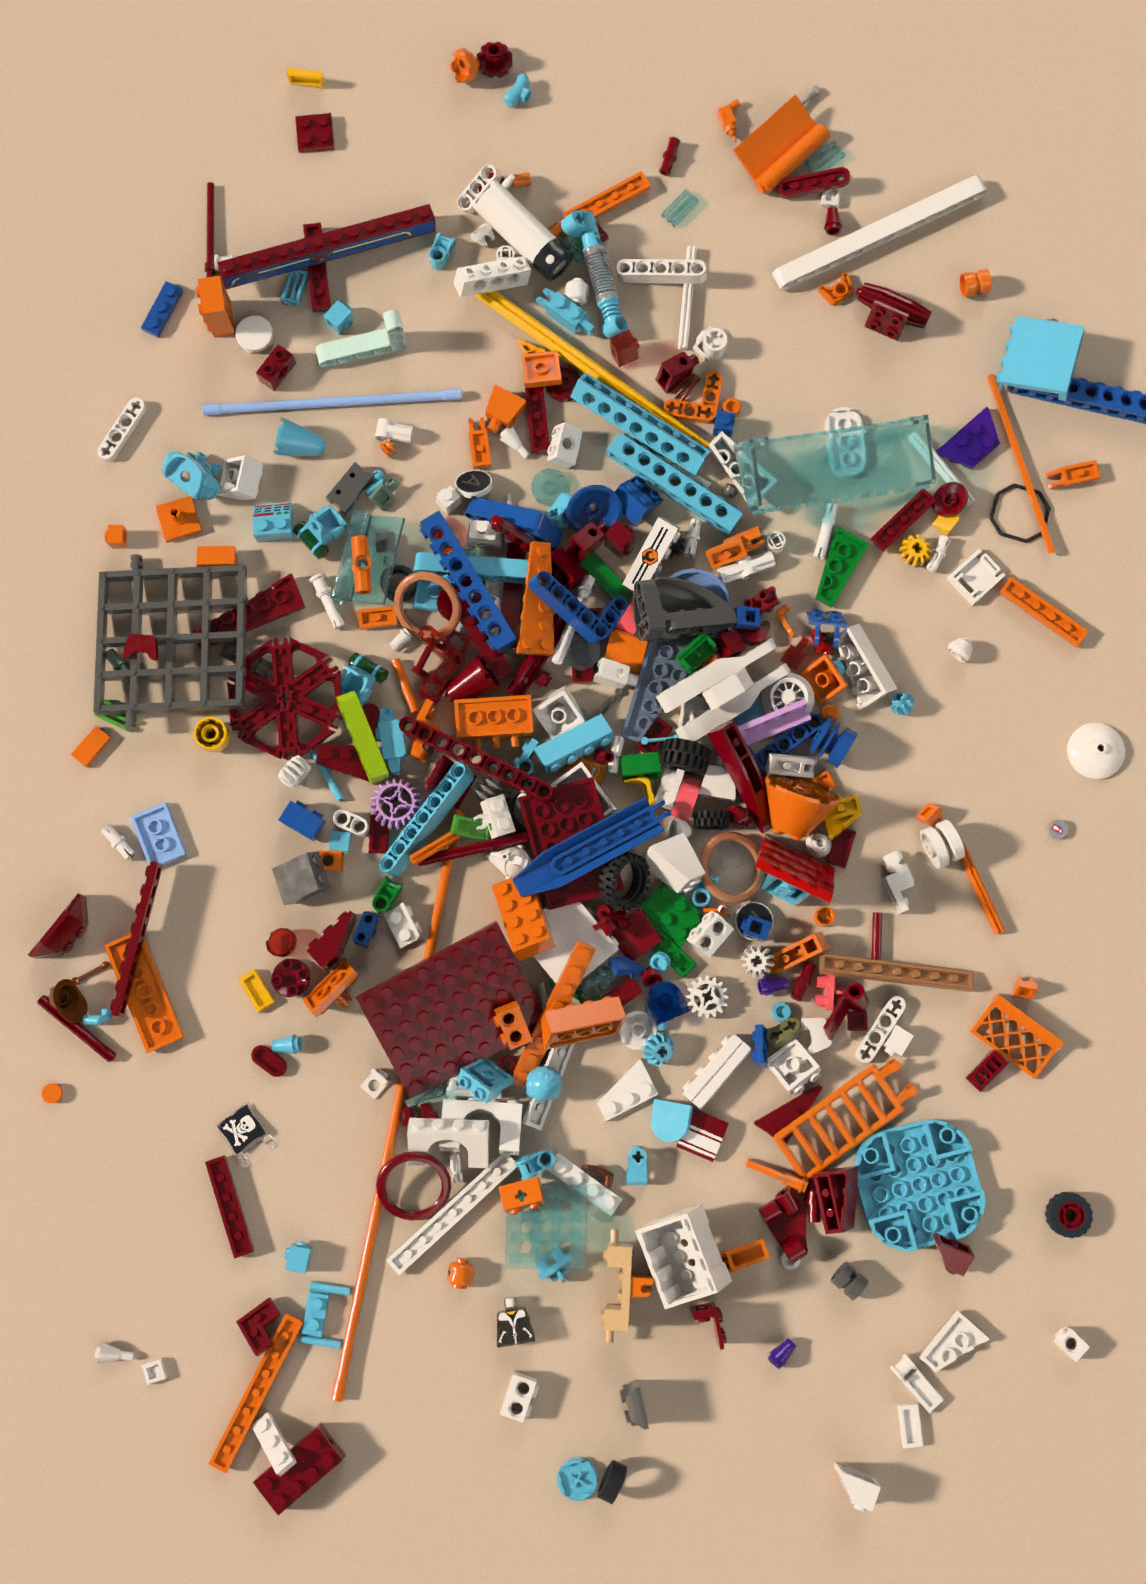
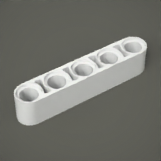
[616,259,707,284]

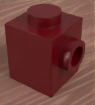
[714,628,746,658]

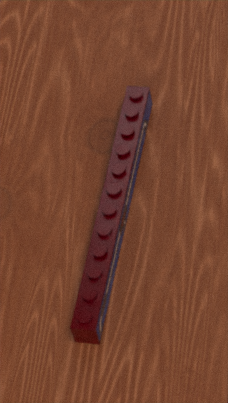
[217,204,436,290]

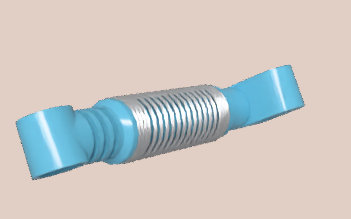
[561,210,628,340]

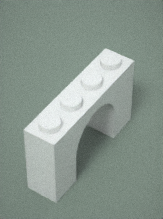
[439,1097,523,1155]
[407,1118,489,1168]

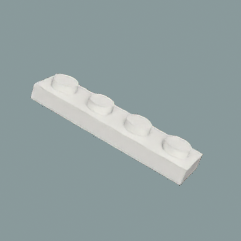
[547,1153,623,1216]

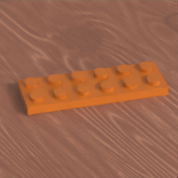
[104,934,185,1053]

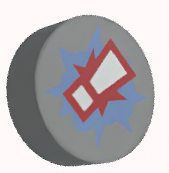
[1047,820,1068,839]

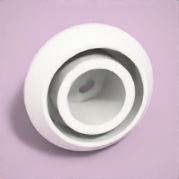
[948,638,973,662]
[668,818,692,839]
[805,832,832,858]

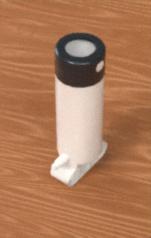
[457,164,573,281]

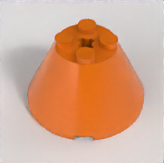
[765,774,841,841]

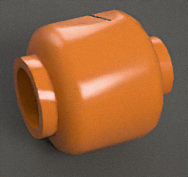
[447,1258,474,1289]

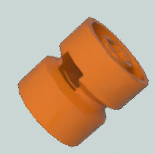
[959,269,992,297]

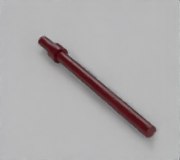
[205,182,216,278]

